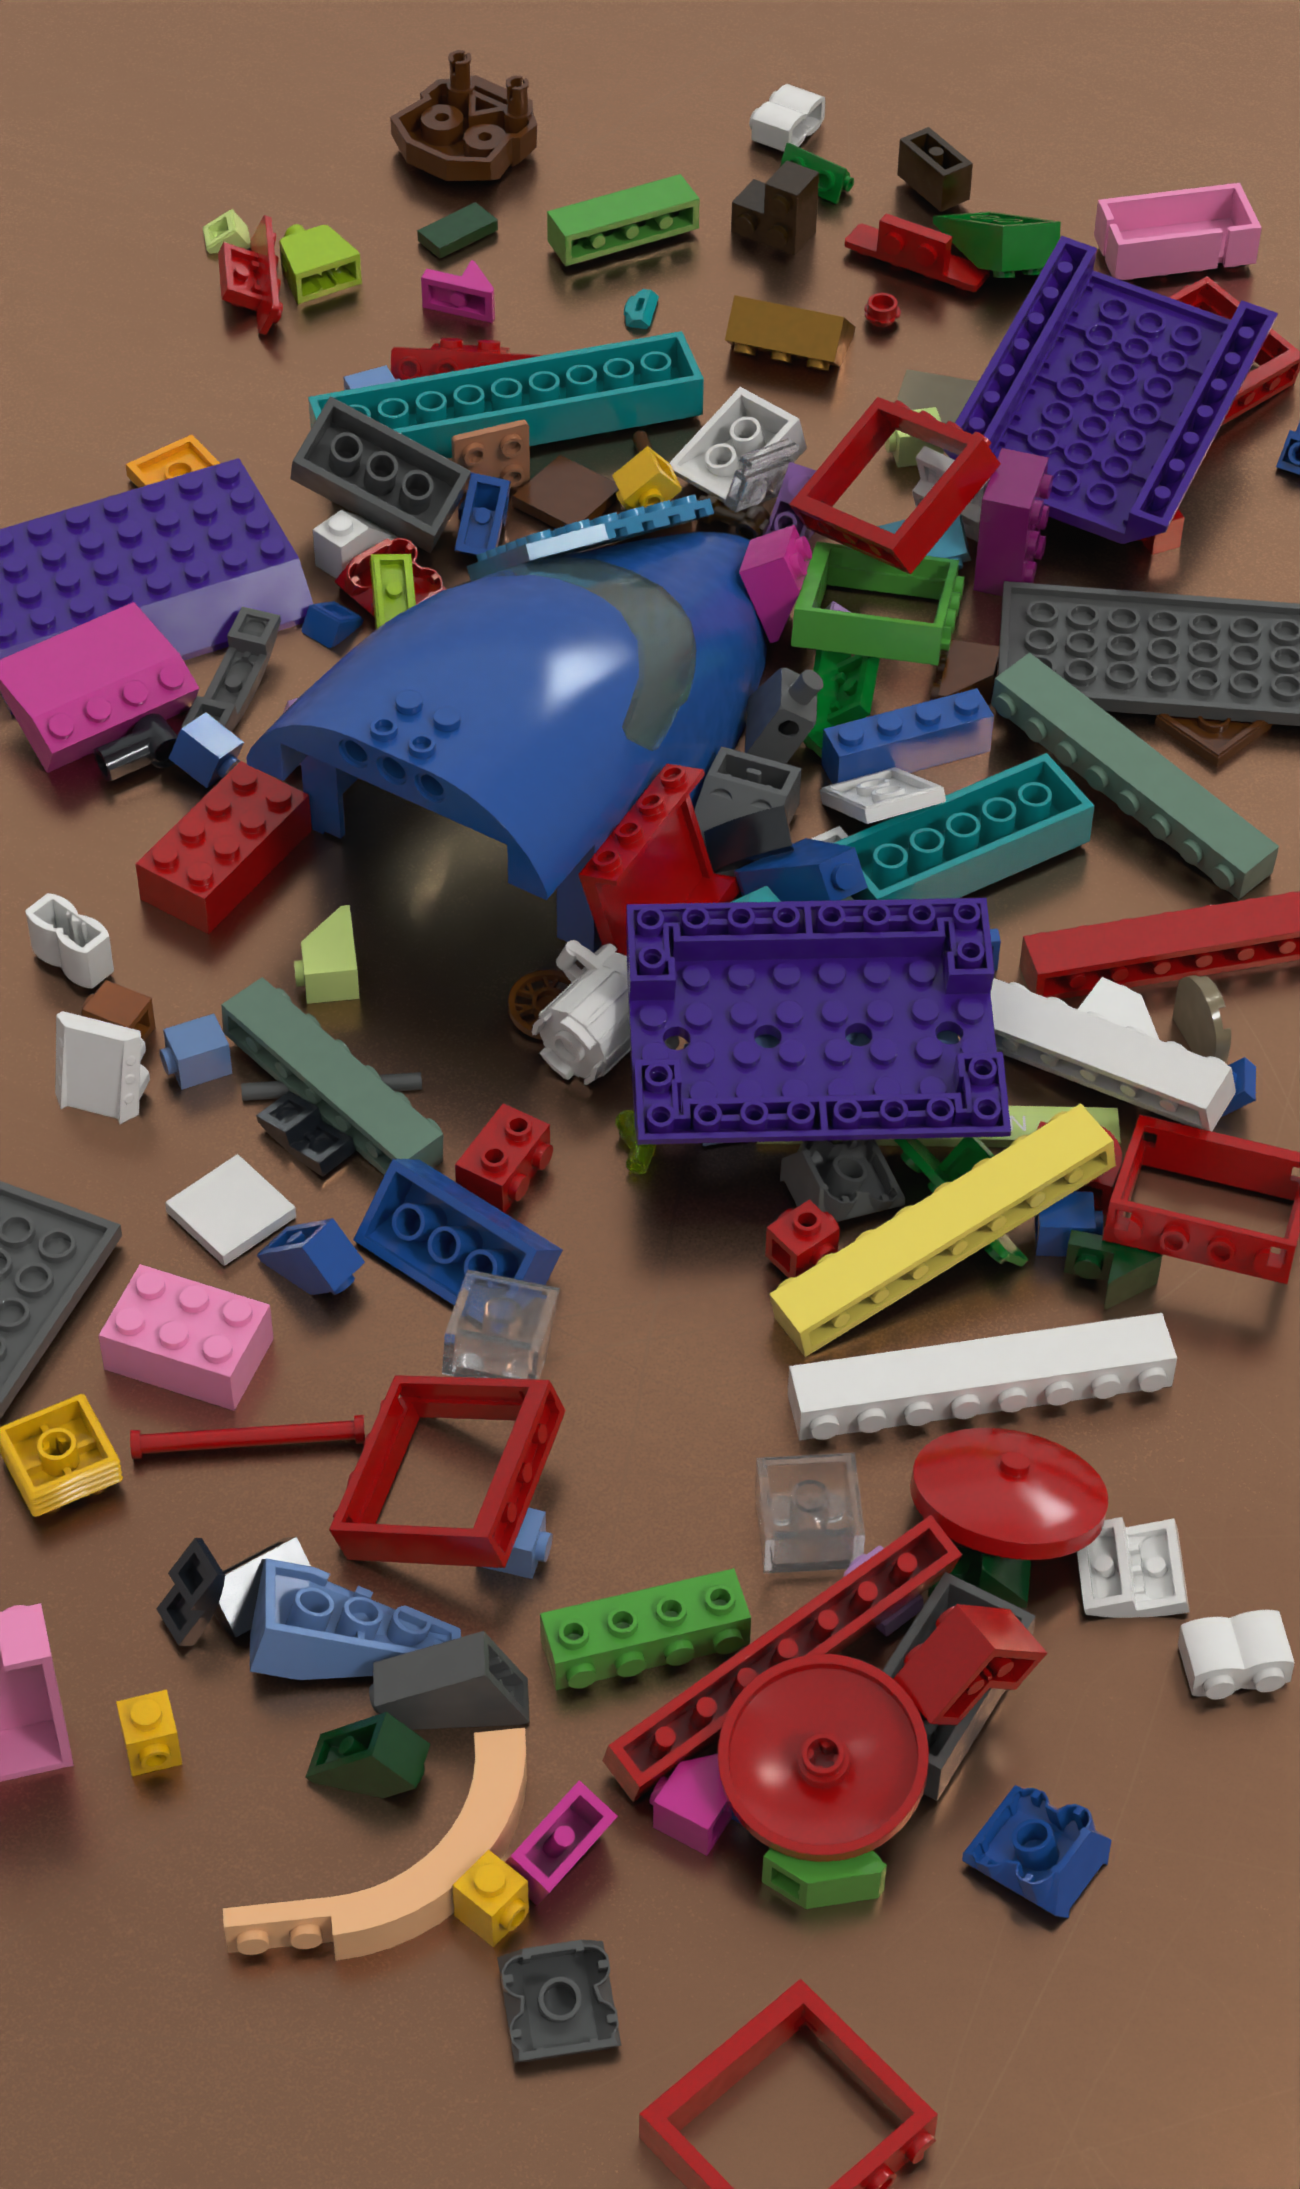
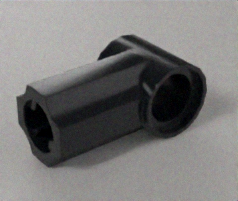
[93,714,178,782]

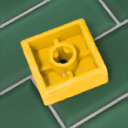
[0,1394,123,1517]

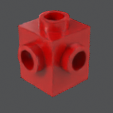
[765,1199,840,1278]

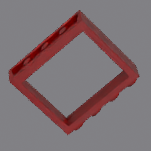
[1169,276,1300,426]
[789,397,1001,575]
[1102,1114,1300,1284]
[329,1375,566,1568]
[639,1978,938,2189]

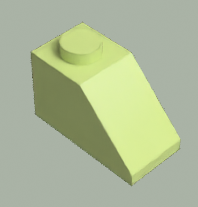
[294,905,360,1004]

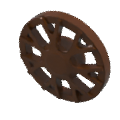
[508,970,572,1040]

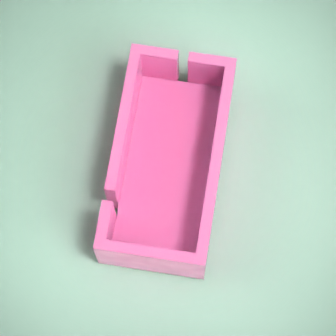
[1094,183,1262,280]
[0,1603,74,1782]

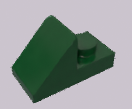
[1064,1229,1163,1309]
[928,1547,1031,1608]

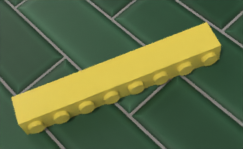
[769,1103,1116,1357]

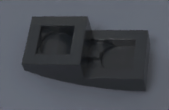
[704,805,794,874]
[256,1091,356,1176]
[156,1538,225,1646]

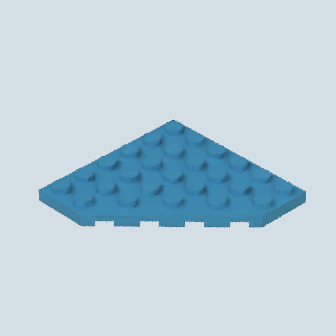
[467,494,714,582]

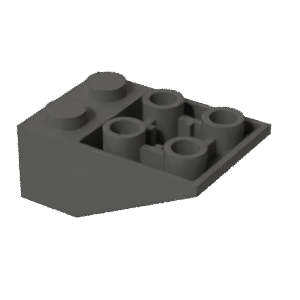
[694,746,801,877]

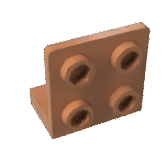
[448,419,530,500]

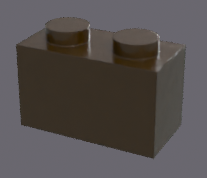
[897,127,973,212]

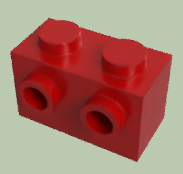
[455,1103,553,1213]

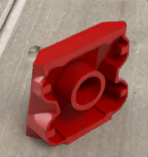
[334,538,447,617]

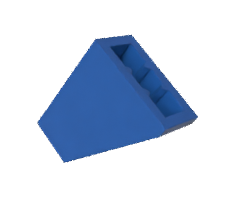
[734,838,868,902]

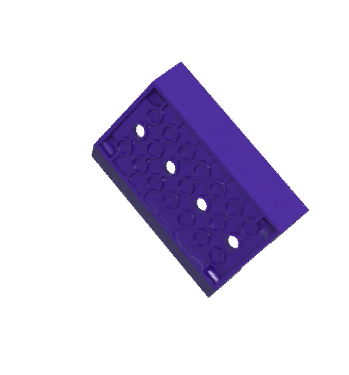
[626,898,1011,1145]

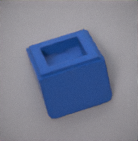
[302,601,364,648]

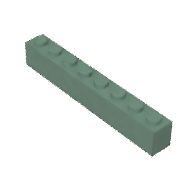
[991,652,1279,900]

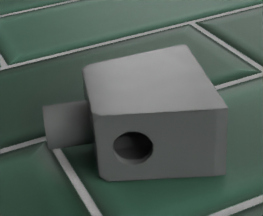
[745,668,824,764]

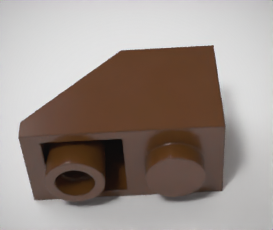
[930,639,1000,705]

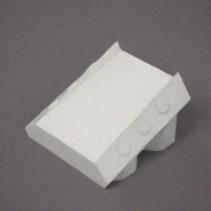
[55,1011,150,1125]

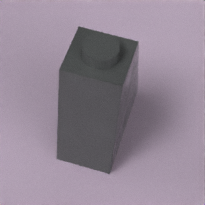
[369,1631,529,1730]

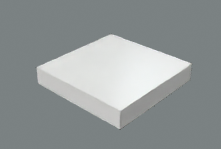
[165,1154,296,1266]

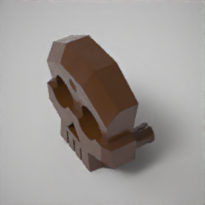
[390,50,537,181]

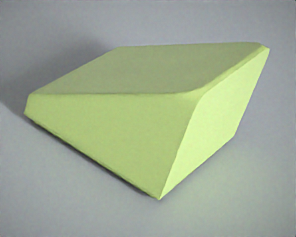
[203,209,251,254]

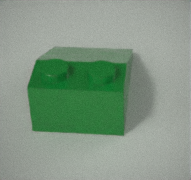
[933,211,1061,278]

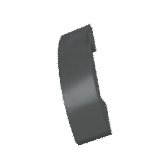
[182,607,281,732]

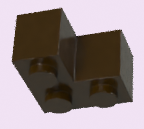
[731,161,819,256]

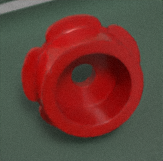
[864,293,901,327]

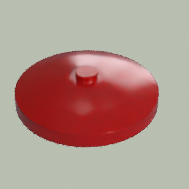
[910,1428,1109,1560]
[718,1654,929,1862]

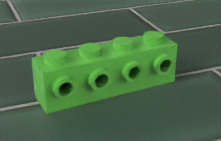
[547,174,700,266]
[540,1568,751,1690]

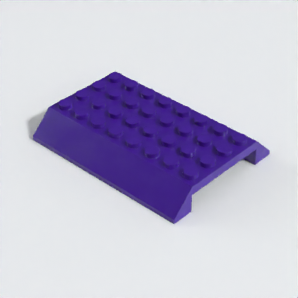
[943,236,1278,544]
[0,458,313,715]

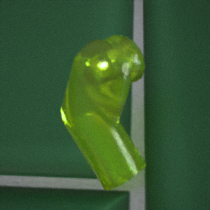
[615,1109,657,1174]

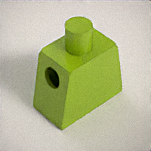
[279,224,362,304]

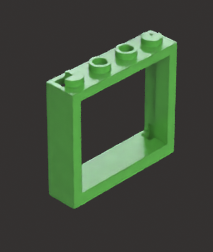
[791,541,964,666]

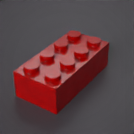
[135,761,312,934]

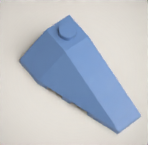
[250,1558,461,1680]

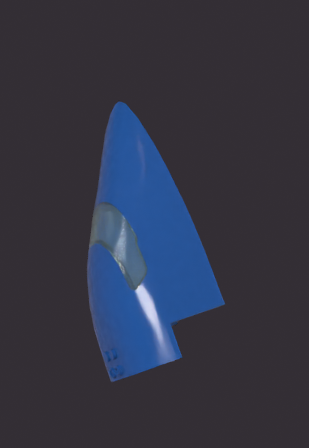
[246,532,769,953]

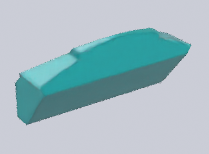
[624,289,659,329]

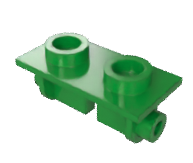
[780,143,854,204]

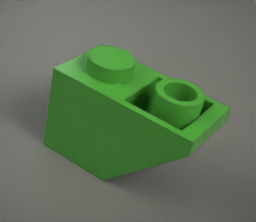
[762,1848,887,1909]

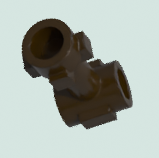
[698,495,770,540]

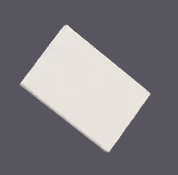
[820,767,946,824]

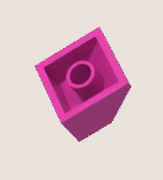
[739,525,812,644]

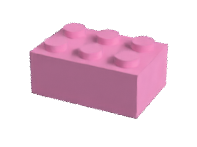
[98,1264,274,1411]

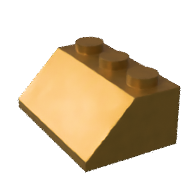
[725,295,856,371]

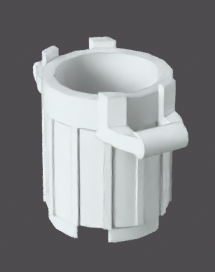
[532,940,680,1085]

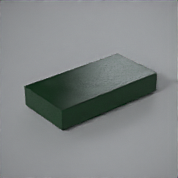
[417,202,498,259]

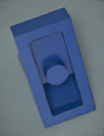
[455,473,511,557]

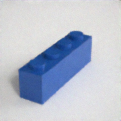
[821,688,994,784]

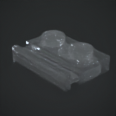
[724,438,800,512]

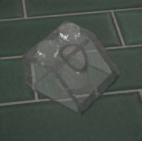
[442,1269,560,1379]

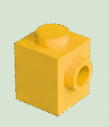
[612,446,682,510]
[116,1689,182,1777]
[452,1849,529,1947]

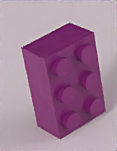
[973,448,1053,596]

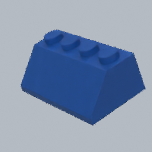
[353,1159,563,1333]

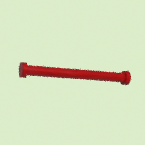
[130,1415,365,1459]

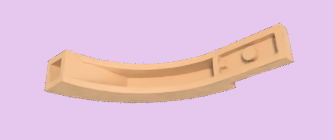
[223,1727,527,1961]

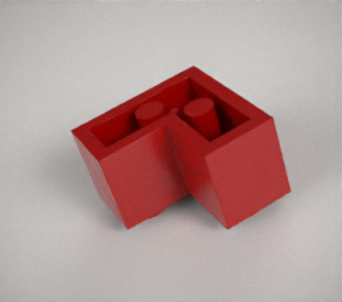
[893,1604,1047,1725]

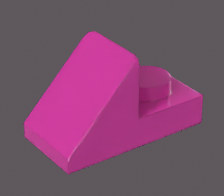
[421,260,495,323]

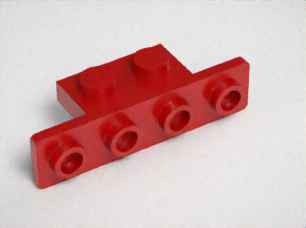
[844,213,990,292]
[218,215,283,335]
[391,338,542,380]

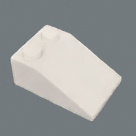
[670,387,807,504]

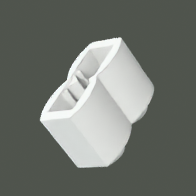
[749,84,825,151]
[25,893,114,989]
[1178,1610,1295,1699]

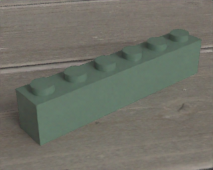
[221,977,444,1175]

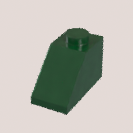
[305,1712,431,1799]

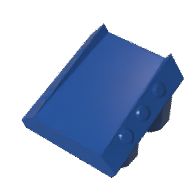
[962,1785,1111,1918]

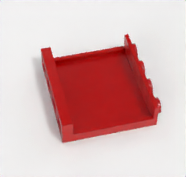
[578,764,740,956]

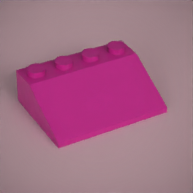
[0,602,199,773]

